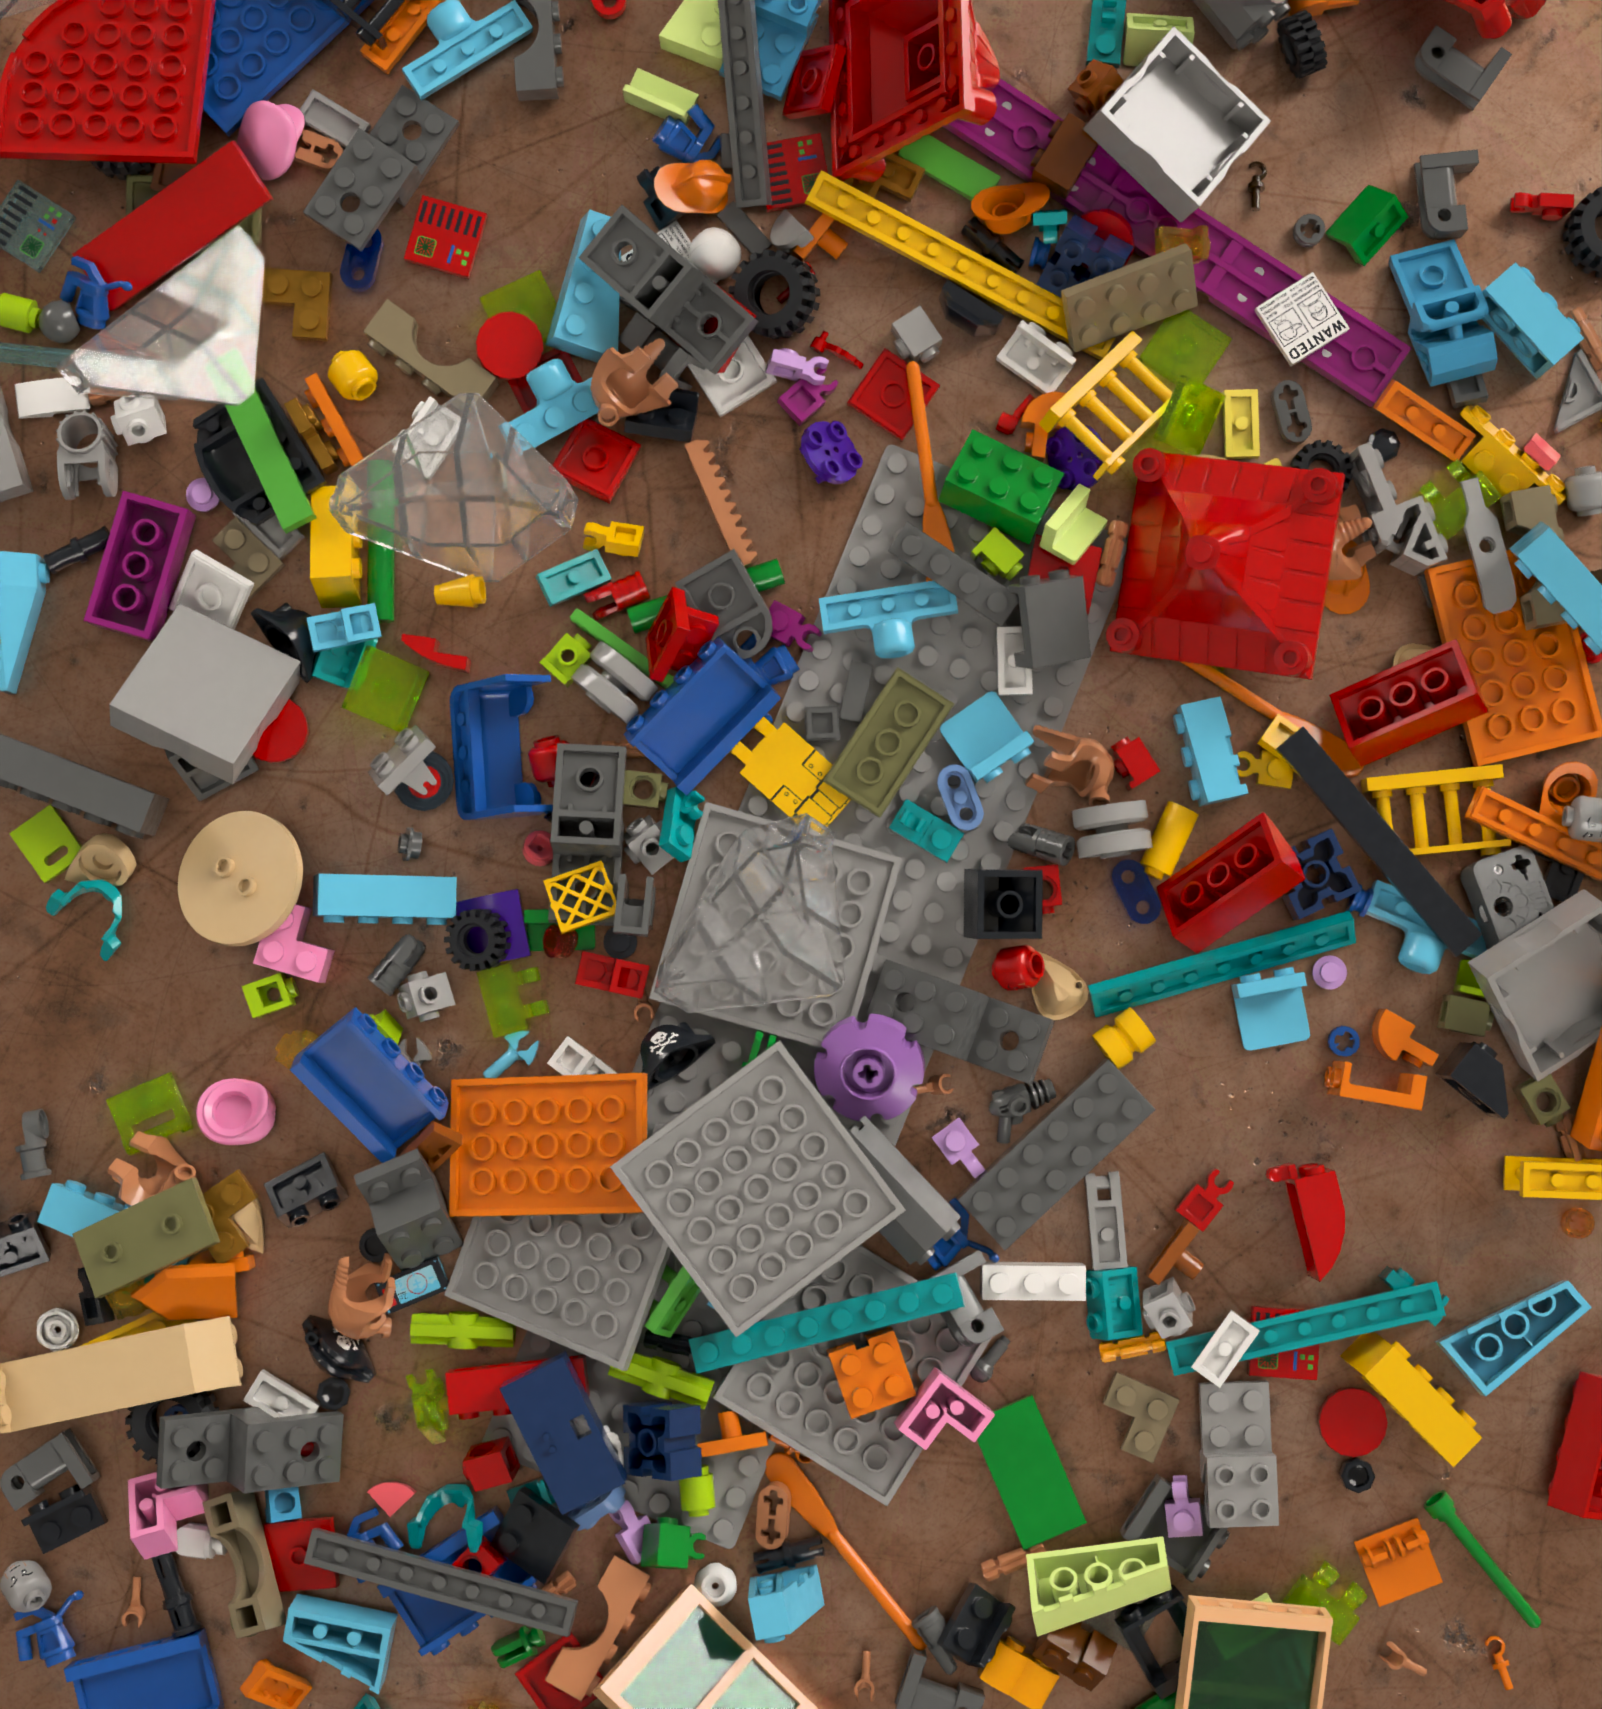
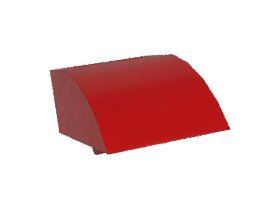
[1265,1162,1345,1282]

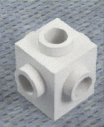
[111,389,167,446]

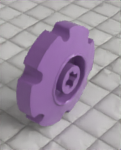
[814,1014,925,1121]

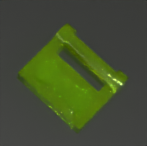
[106,1072,193,1156]

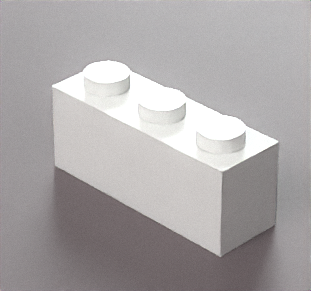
[980,1262,1086,1301]

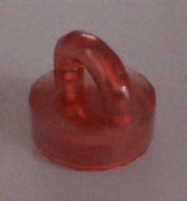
[543,924,578,959]

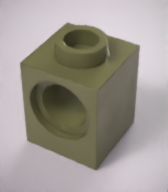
[623,770,669,810]
[1437,995,1494,1037]
[1512,1074,1571,1127]

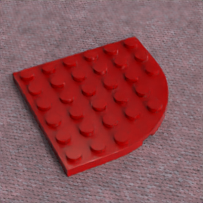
[0,0,216,164]

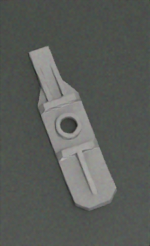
[1460,477,1517,614]

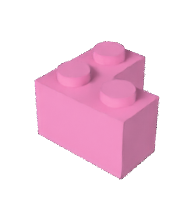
[253,904,335,983]
[894,1367,995,1450]
[128,1472,209,1560]

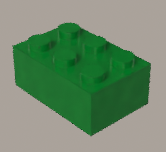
[938,429,1064,545]

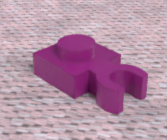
[777,368,838,426]
[769,600,822,652]

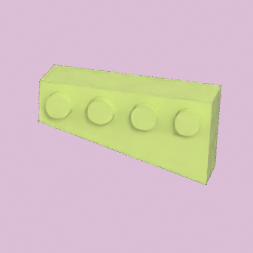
[659,0,723,71]
[1026,1536,1172,1637]

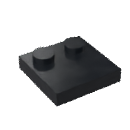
[490,1486,580,1585]

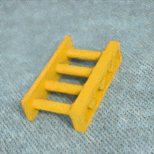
[1039,331,1191,481]
[1360,764,1512,861]
[1503,1155,1602,1200]

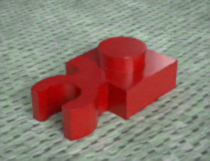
[1510,192,1574,221]
[1175,1168,1234,1232]

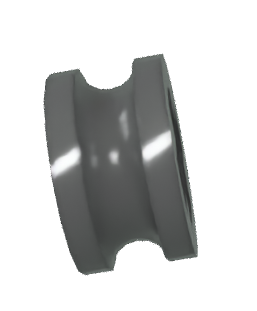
[1293,214,1325,247]

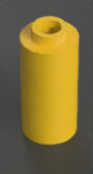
[1140,801,1199,880]

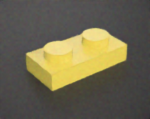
[1222,389,1260,459]

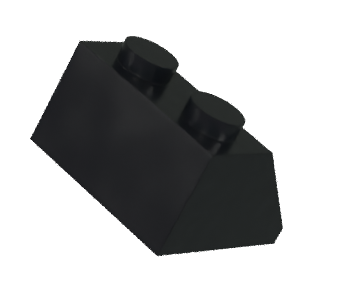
[964,869,1043,939]
[1435,1041,1509,1119]

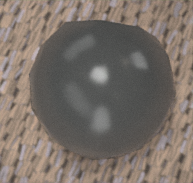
[38,300,81,343]

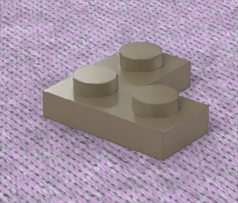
[212,516,285,605]
[1102,1371,1180,1463]

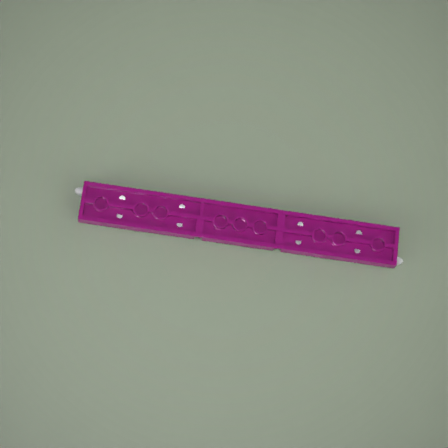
[942,78,1411,407]

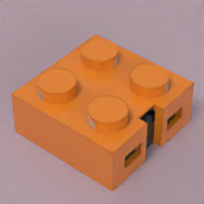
[826,1326,916,1419]

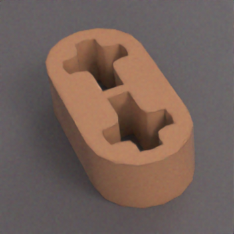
[293,129,343,173]
[755,1481,791,1550]

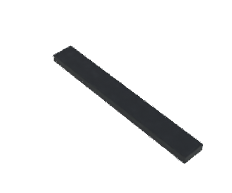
[1276,726,1483,957]

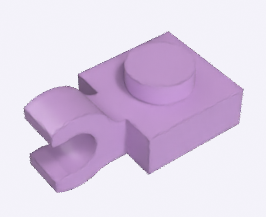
[765,348,829,385]
[931,1117,986,1178]
[1165,1475,1204,1538]
[609,1500,651,1564]

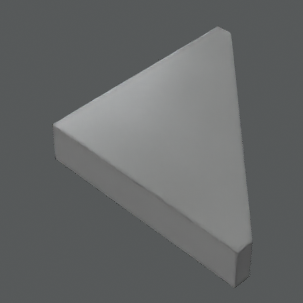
[1553,349,1602,435]

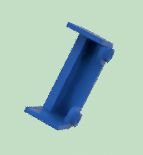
[450,674,553,820]

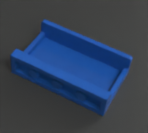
[624,636,781,796]
[290,1007,449,1163]
[377,1505,538,1656]
[64,1627,225,1709]

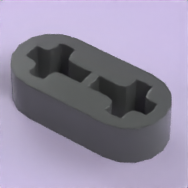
[1271,380,1312,445]

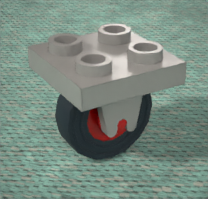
[368,724,454,811]

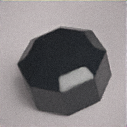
[1366,428,1401,463]
[316,1376,351,1411]
[1339,1457,1375,1494]

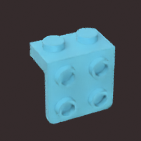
[940,691,1035,784]
[1231,967,1310,1051]

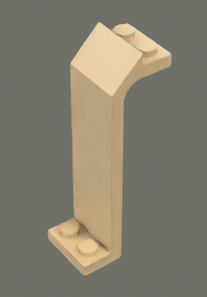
[0,1316,243,1434]

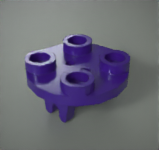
[799,421,863,484]
[1046,424,1104,491]

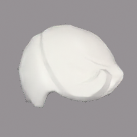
[689,227,741,283]

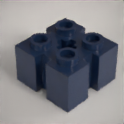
[1037,214,1134,297]
[1281,828,1361,921]
[623,1400,702,1481]

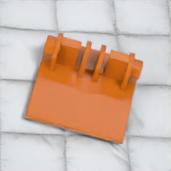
[1354,1517,1443,1607]

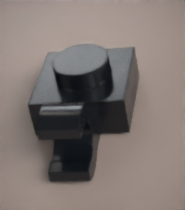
[637,166,684,231]
[78,1267,115,1326]

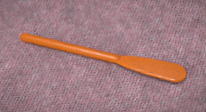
[906,361,955,582]
[1179,661,1364,778]
[765,1452,927,1651]

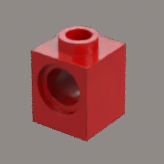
[1022,864,1062,914]
[462,1436,520,1492]
[452,1535,507,1576]

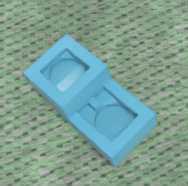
[306,603,382,653]

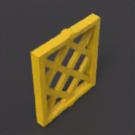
[543,860,616,934]

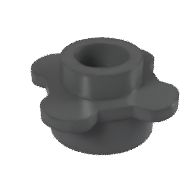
[398,827,422,861]

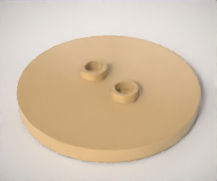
[178,811,303,947]

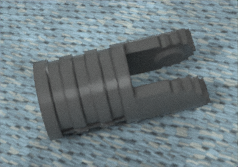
[1007,823,1075,866]
[367,934,426,996]
[911,1606,962,1675]

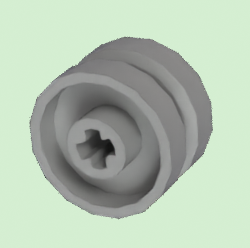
[571,641,659,724]
[1071,800,1153,859]

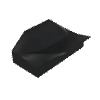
[939,280,1004,337]

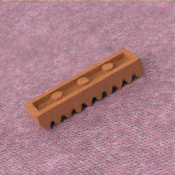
[684,439,758,568]

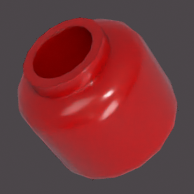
[528,735,570,787]
[992,944,1045,991]

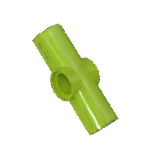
[410,1311,516,1349]
[607,1352,715,1410]

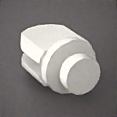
[176,1522,227,1560]

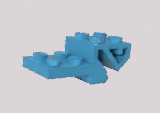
[719,0,823,101]
[1388,239,1498,387]

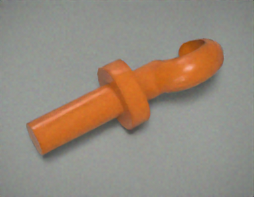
[768,1433,813,1463]
[1485,1636,1514,1690]

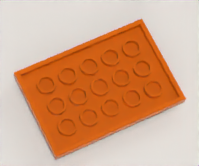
[1424,550,1602,767]
[449,1073,647,1217]

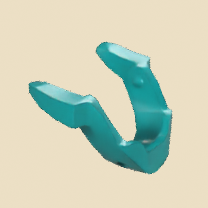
[46,880,122,961]
[407,1484,483,1553]

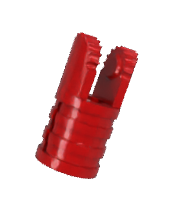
[583,570,651,621]

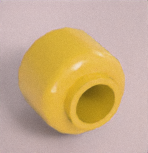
[327,350,378,401]

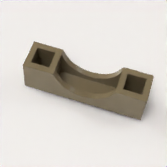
[363,299,500,416]
[1499,485,1567,631]
[202,1491,286,1639]

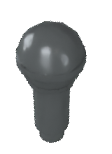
[970,1335,1011,1383]

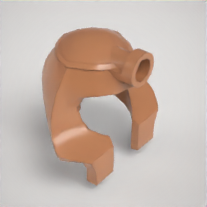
[590,338,678,426]
[1328,504,1377,580]
[1025,725,1114,807]
[108,1131,196,1206]
[328,1253,396,1340]

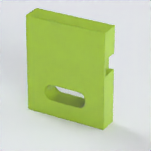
[9,804,83,883]

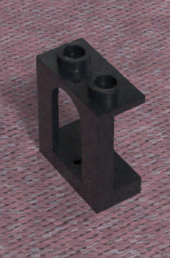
[1114,1584,1220,1700]

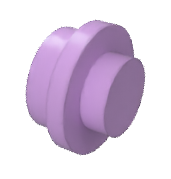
[186,478,220,512]
[1312,955,1347,989]

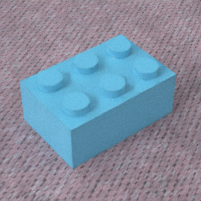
[1482,262,1584,380]

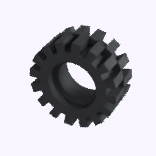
[1277,10,1327,79]
[1290,440,1354,493]
[444,909,511,971]

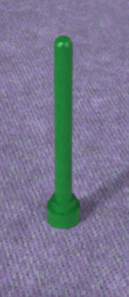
[1424,1490,1541,1629]

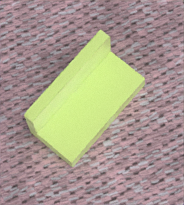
[1123,13,1195,66]
[622,68,699,126]
[1039,483,1107,565]

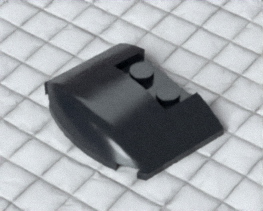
[193,377,327,526]

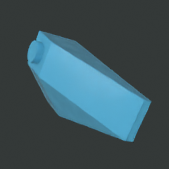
[0,551,50,694]

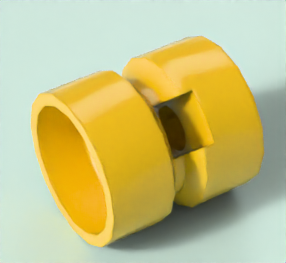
[1091,1007,1156,1070]

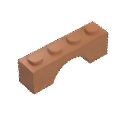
[545,1554,653,1701]

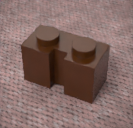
[1030,113,1099,200]
[1032,1622,1118,1691]

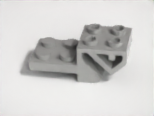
[1348,442,1448,576]
[1198,1380,1279,1528]

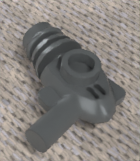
[989,1079,1056,1144]

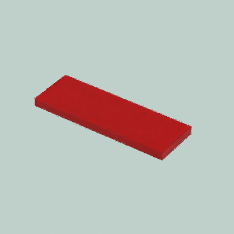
[72,141,273,312]

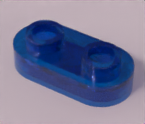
[340,229,384,292]
[1111,859,1161,924]

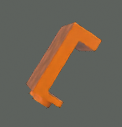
[1324,1060,1428,1111]

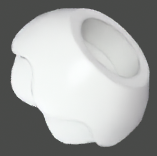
[36,1308,79,1352]
[694,1562,737,1607]

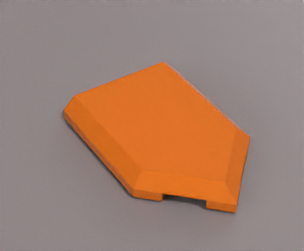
[131,1263,238,1321]

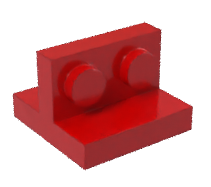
[645,587,719,682]

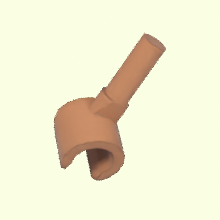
[634,989,654,1022]
[913,1074,954,1095]
[122,1576,146,1628]
[1379,1642,1427,1677]
[854,1651,876,1702]

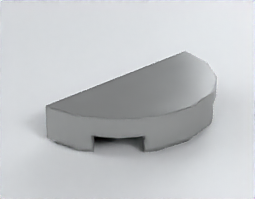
[770,209,814,253]

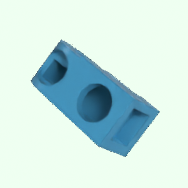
[265,1487,302,1523]

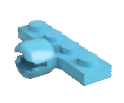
[402,0,533,100]
[499,358,599,458]
[819,581,958,658]
[1366,880,1487,974]

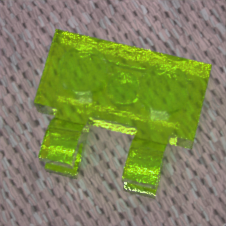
[1419,458,1502,540]
[476,963,550,1038]
[406,1369,449,1445]
[1283,1560,1368,1646]

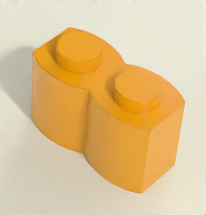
[977,1636,1060,1709]

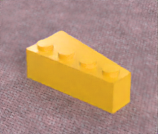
[1340,1332,1482,1467]

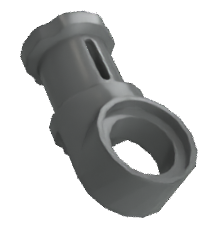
[15,1109,52,1180]

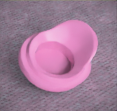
[237,101,305,180]
[196,1078,276,1145]

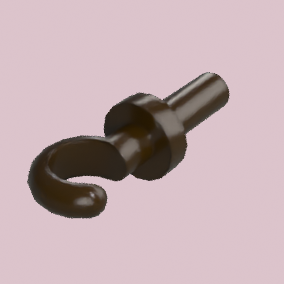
[1248,161,1267,211]

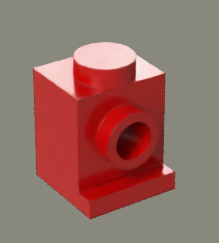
[1111,736,1160,791]

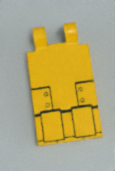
[730,717,851,834]

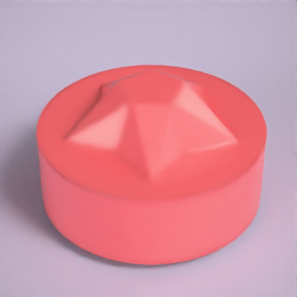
[522,830,553,866]

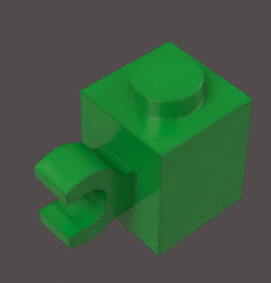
[641,1517,706,1570]

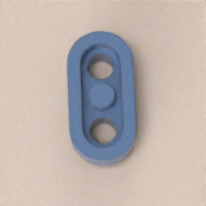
[937,764,984,831]
[567,1485,626,1531]

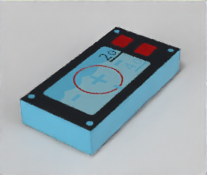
[374,1256,449,1315]

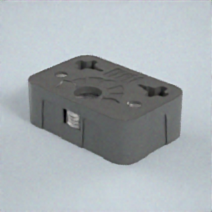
[1460,846,1554,950]

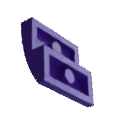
[456,889,532,962]

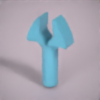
[483,1031,539,1078]

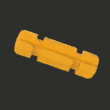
[1099,1331,1166,1363]

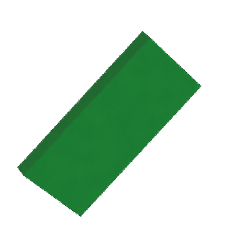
[977,1394,1087,1550]

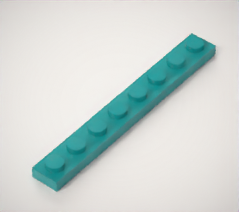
[1088,911,1356,1018]
[689,1272,965,1374]
[1166,1281,1446,1376]

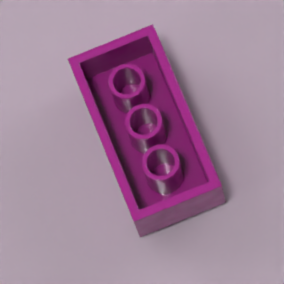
[83,491,196,642]

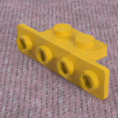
[1459,405,1566,505]

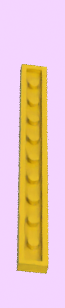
[805,170,1116,360]

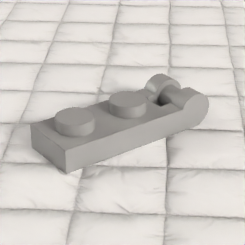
[1084,1171,1128,1270]

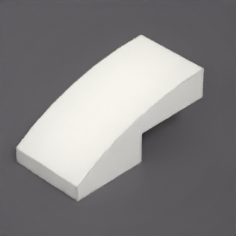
[14,376,90,419]
[547,1036,617,1075]

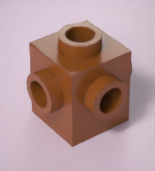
[1067,59,1124,116]

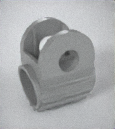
[56,409,118,500]

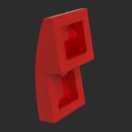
[401,634,471,674]
[574,951,650,999]

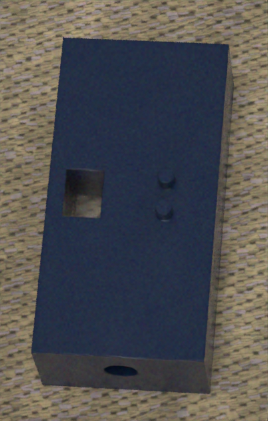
[500,1351,627,1515]

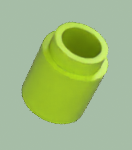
[0,293,42,333]
[679,1464,716,1517]

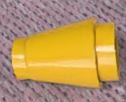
[434,574,486,608]

